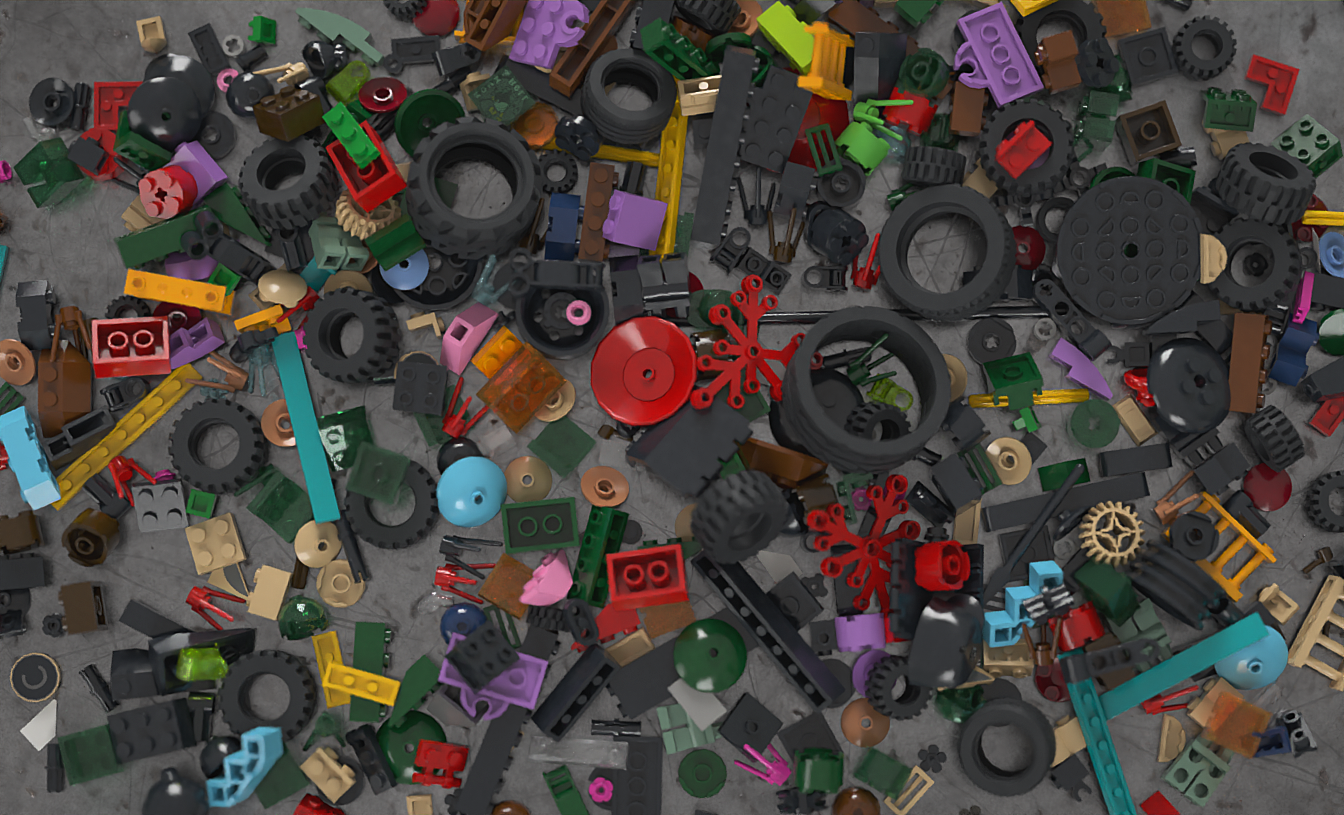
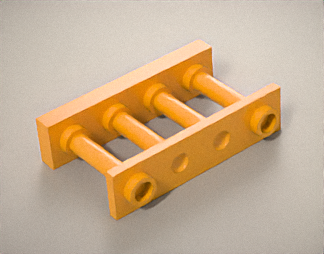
[798,22,855,101]
[124,269,236,315]
[1160,491,1277,602]

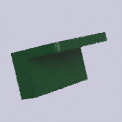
[365,214,426,271]

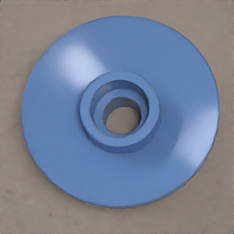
[1319,232,1344,279]
[380,249,429,290]

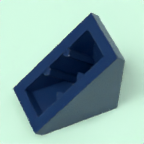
[1242,725,1292,759]

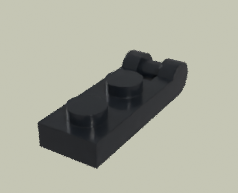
[345,724,398,796]

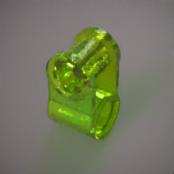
[326,60,371,105]
[865,373,913,413]
[176,648,228,681]

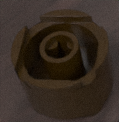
[690,329,733,381]
[796,473,839,524]
[61,508,120,567]
[0,510,44,555]

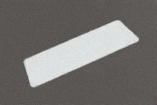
[1312,228,1321,273]

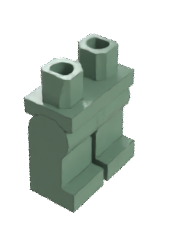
[308,211,370,271]
[1104,598,1173,674]
[657,699,724,755]
[1160,731,1234,808]

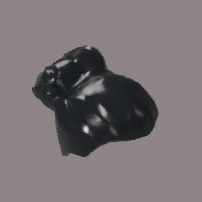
[302,41,349,79]

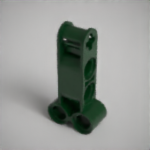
[542,762,590,815]

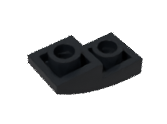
[735,247,792,295]

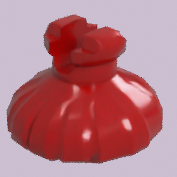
[1124,367,1156,407]

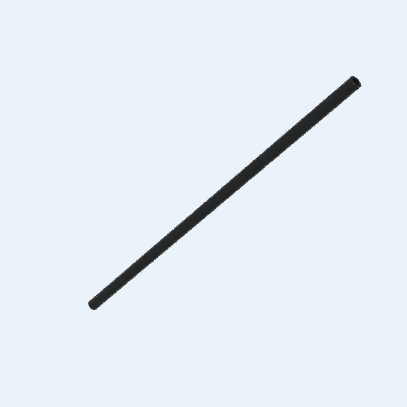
[644,304,1081,327]

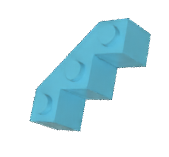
[0,406,61,510]
[983,560,1063,648]
[206,727,283,807]

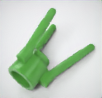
[853,99,914,141]

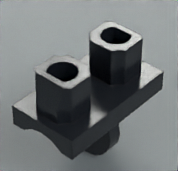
[1023,584,1075,626]
[1278,710,1318,759]

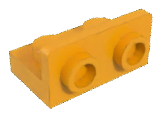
[234,304,292,334]
[470,326,531,386]

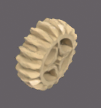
[335,189,401,241]
[1078,501,1146,568]

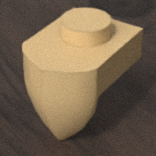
[136,16,167,53]

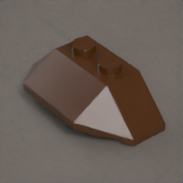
[463,0,527,52]
[38,340,92,438]
[734,437,828,490]

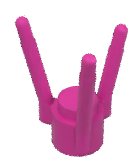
[734,743,792,786]

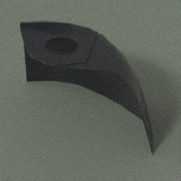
[908,596,981,688]

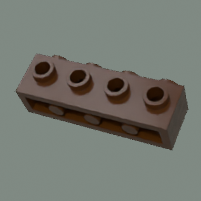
[578,162,619,263]
[1229,312,1272,413]

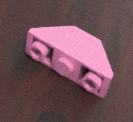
[440,302,499,376]
[520,549,573,607]

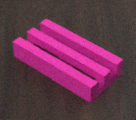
[1292,271,1314,324]

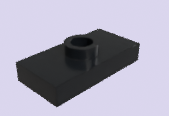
[188,23,231,76]

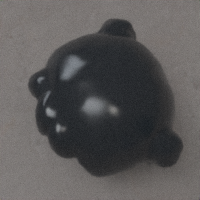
[141,767,210,815]

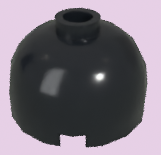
[225,71,275,120]
[436,437,485,476]
[779,487,809,538]
[199,735,243,781]

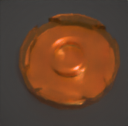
[511,102,559,149]

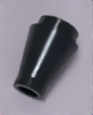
[1160,146,1197,169]

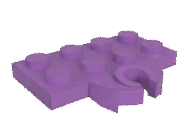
[509,0,590,69]
[953,2,1044,108]
[438,633,548,720]

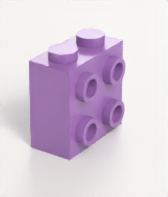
[161,140,228,212]
[602,190,668,251]

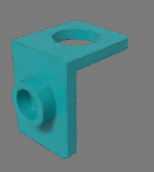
[299,256,337,292]

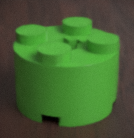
[834,121,890,176]

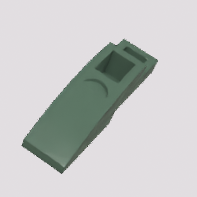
[295,8,384,68]

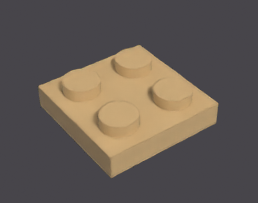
[185,512,247,575]

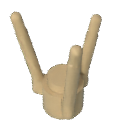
[253,62,309,87]

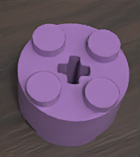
[834,613,886,652]

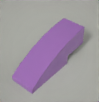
[165,239,240,281]
[170,317,225,370]
[1048,337,1113,401]

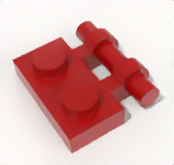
[412,739,469,789]

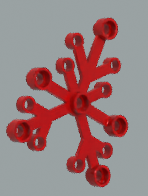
[690,274,823,409]
[807,474,921,618]

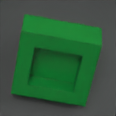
[248,16,276,45]
[207,262,242,296]
[1012,406,1042,433]
[185,489,217,519]

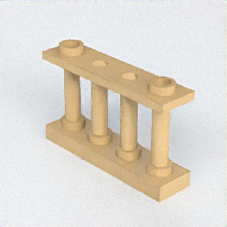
[1287,575,1344,692]

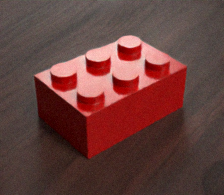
[325,120,407,213]
[92,316,171,378]
[607,544,689,611]

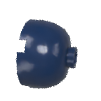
[439,602,488,646]

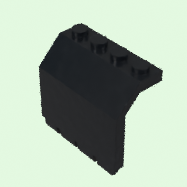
[625,385,754,499]
[889,538,984,643]

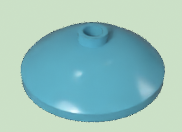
[436,457,507,527]
[1214,625,1288,690]

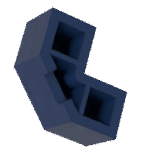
[544,192,585,261]
[1268,313,1319,387]

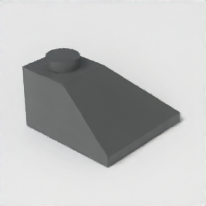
[426,683,489,727]

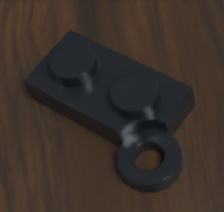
[383,35,441,73]

